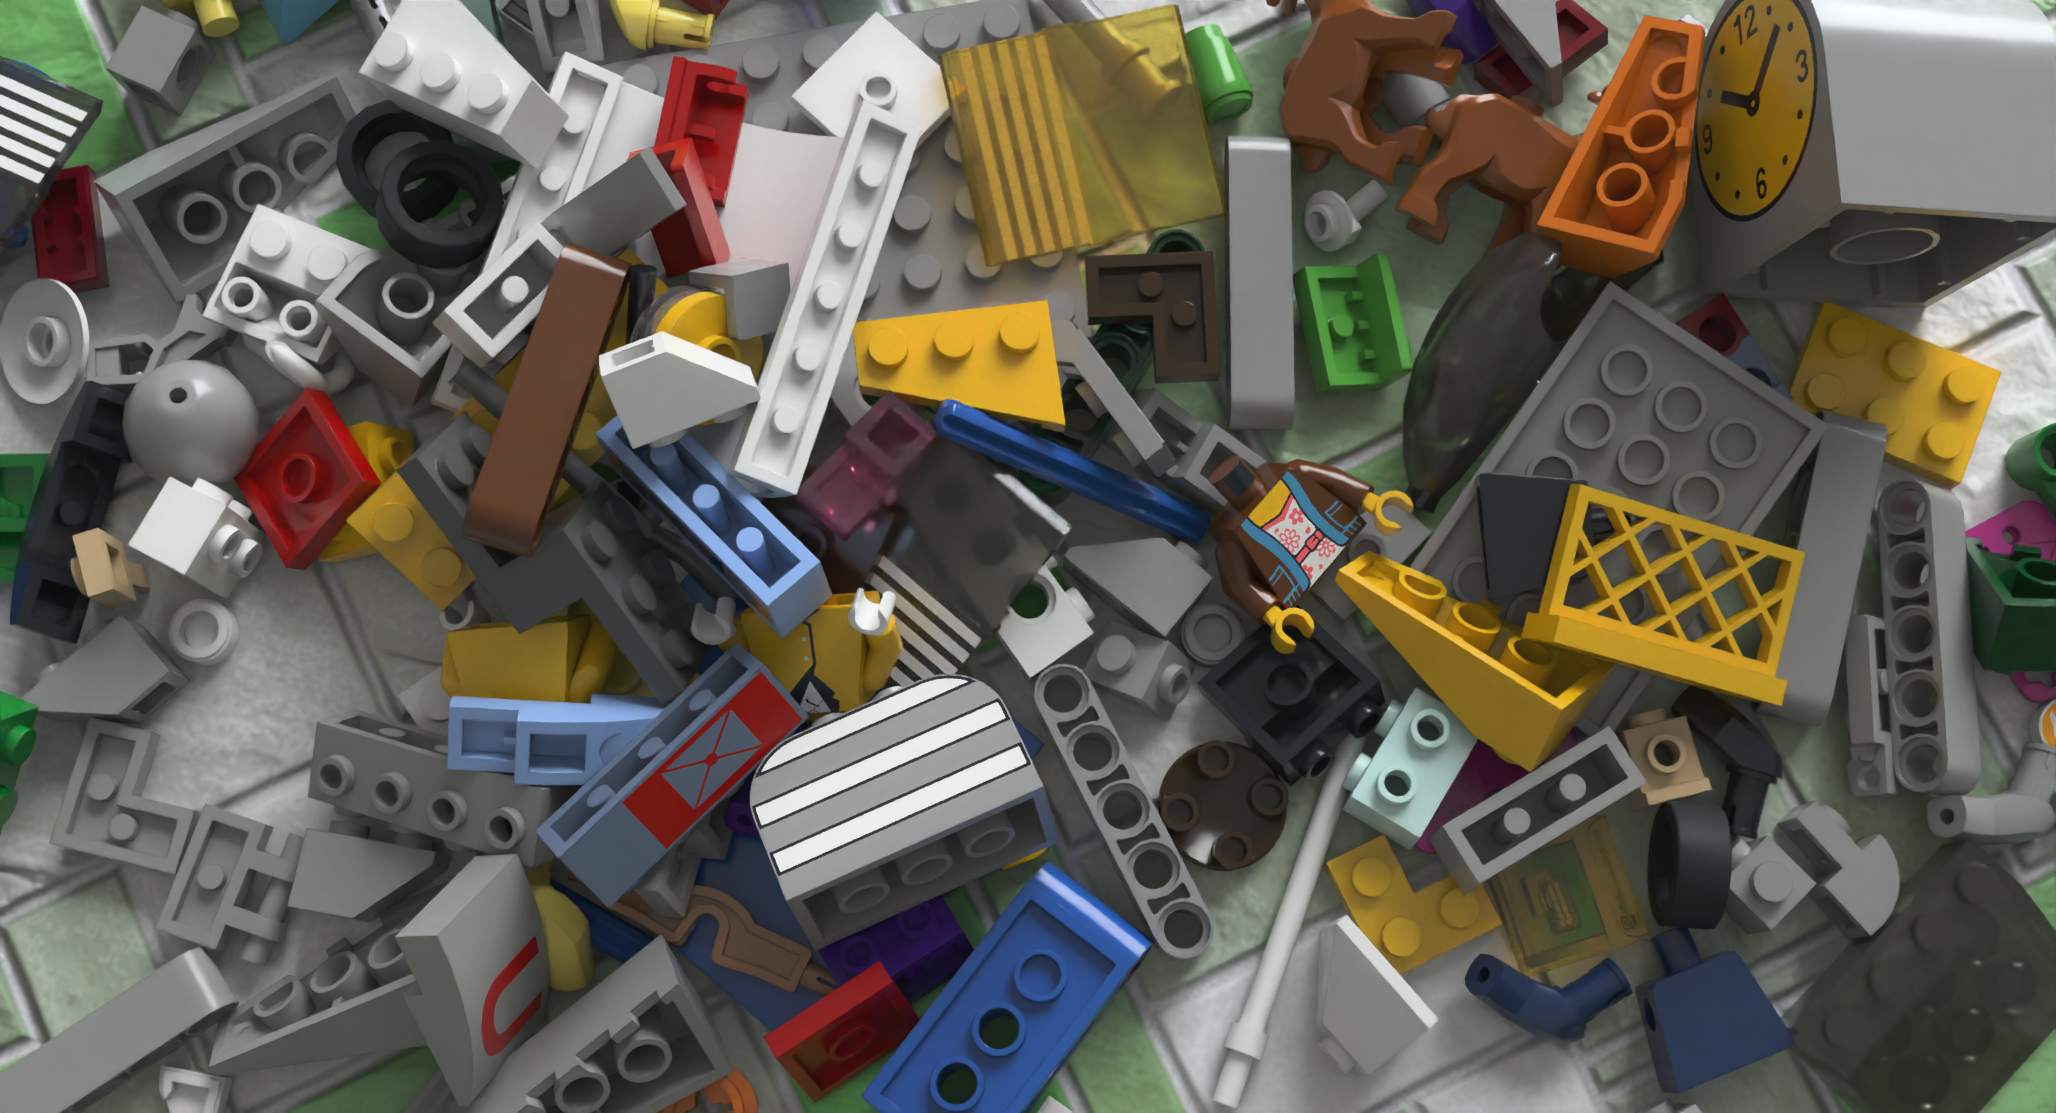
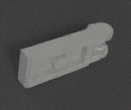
[1051,317,1176,478]

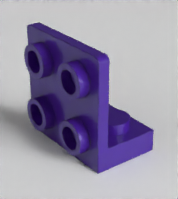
[818,895,974,1004]

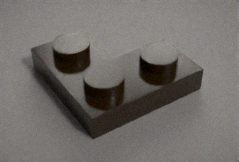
[1084,251,1221,384]

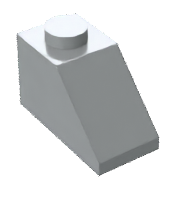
[1063,537,1213,640]

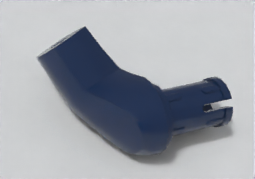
[1465,954,1633,1045]

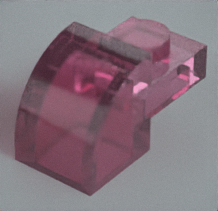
[796,390,939,542]

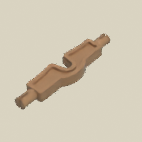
[567,870,838,997]

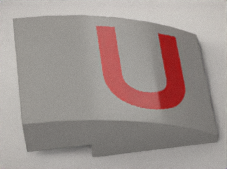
[395,854,549,1106]

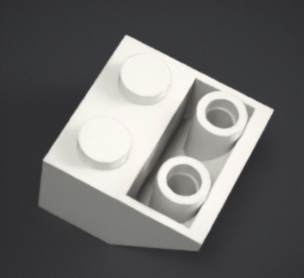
[202,204,370,366]

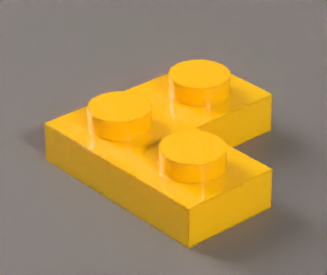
[1323,834,1502,975]

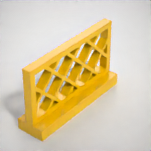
[1521,484,1806,706]

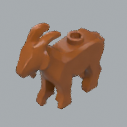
[1266,0,1463,186]
[1394,86,1608,291]

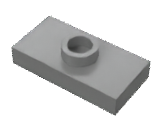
[1308,489,1432,625]

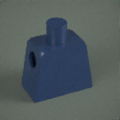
[1636,927,1796,1093]

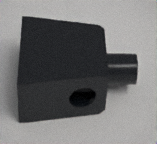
[1475,473,1631,600]

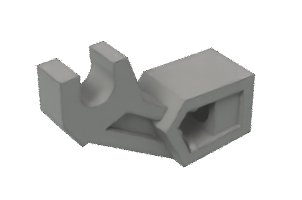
[86,294,239,395]

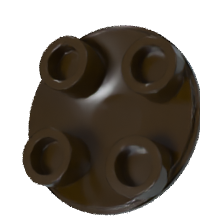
[1158,740,1289,871]

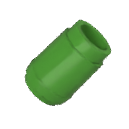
[1176,24,1254,125]

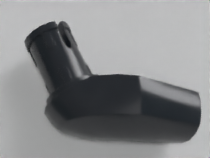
[1671,685,1783,839]

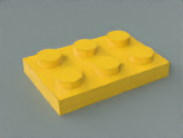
[1786,302,2002,489]

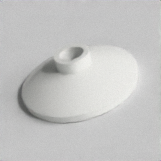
[0,278,89,405]

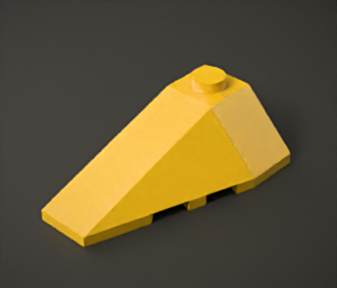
[1334,551,1615,772]

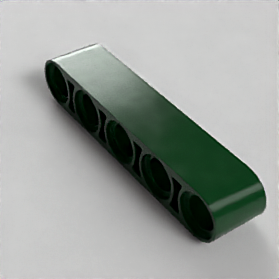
[1019,229,1205,507]

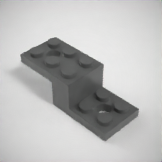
[396,411,712,705]

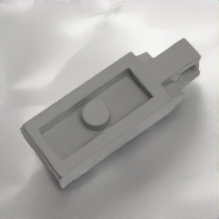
[1841,614,1901,798]

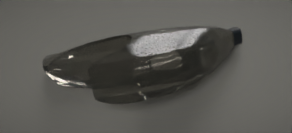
[1403,232,1664,513]

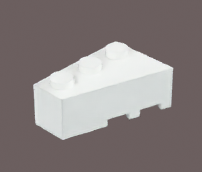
[359,0,569,170]

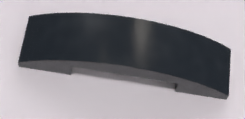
[10,380,133,644]

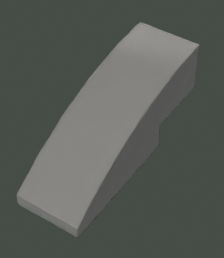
[1103,389,1267,515]

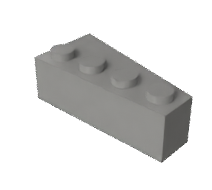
[447,934,733,1113]

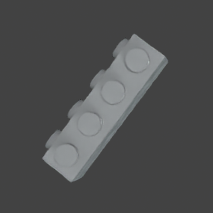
[308,710,579,871]

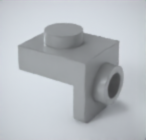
[1083,620,1195,720]

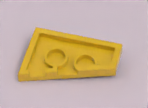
[852,300,1066,432]

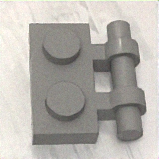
[154,803,304,966]

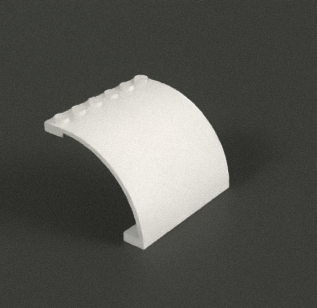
[431,51,923,498]

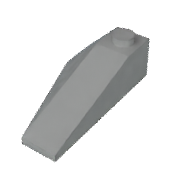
[314,174,517,408]

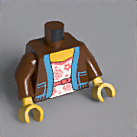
[1209,455,1413,654]

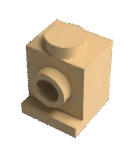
[1616,708,1712,812]

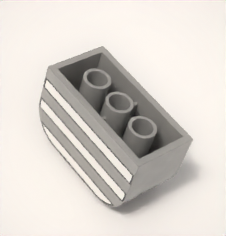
[750,674,1060,951]

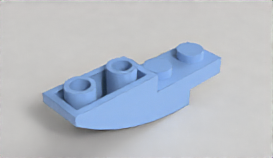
[447,693,676,785]

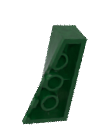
[1965,537,2056,674]

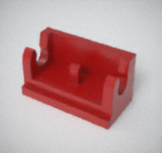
[654,56,749,208]

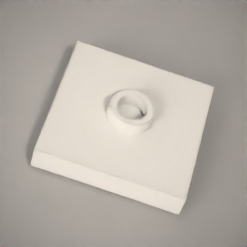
[791,11,967,150]

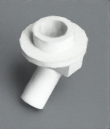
[1304,179,1388,252]

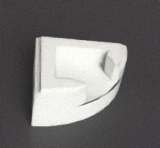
[159,1065,233,1113]

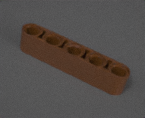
[462,243,632,558]

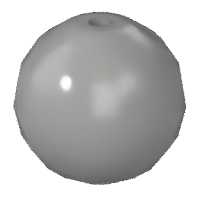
[122,360,260,488]

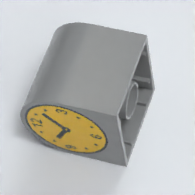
[1690,0,2056,308]

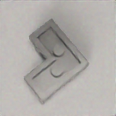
[49,717,201,875]

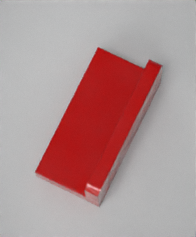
[627,137,730,278]

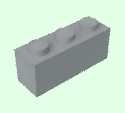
[1428,726,1647,895]

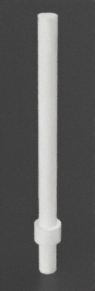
[1212,733,1367,1109]

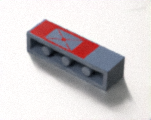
[536,642,809,908]

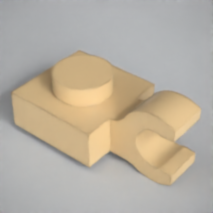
[71,528,150,609]

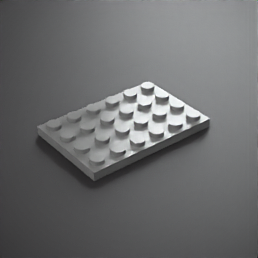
[1409,281,1829,737]

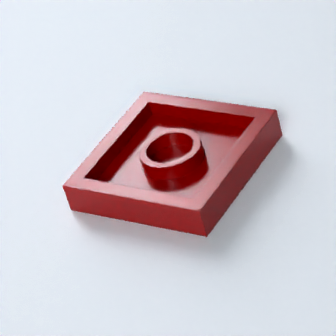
[234,388,382,570]
[764,961,920,1103]

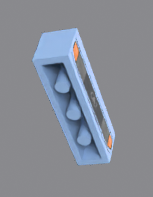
[595,415,832,639]

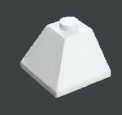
[1315,915,1439,1075]

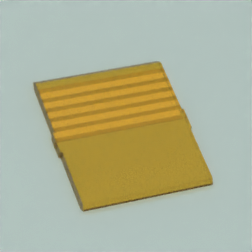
[938,4,1228,267]

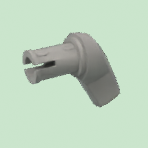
[1927,742,2056,845]

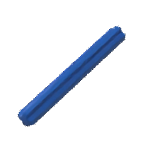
[932,399,1211,543]

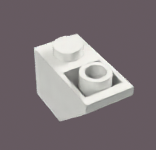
[598,331,761,449]

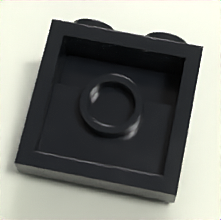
[1197,605,1386,787]

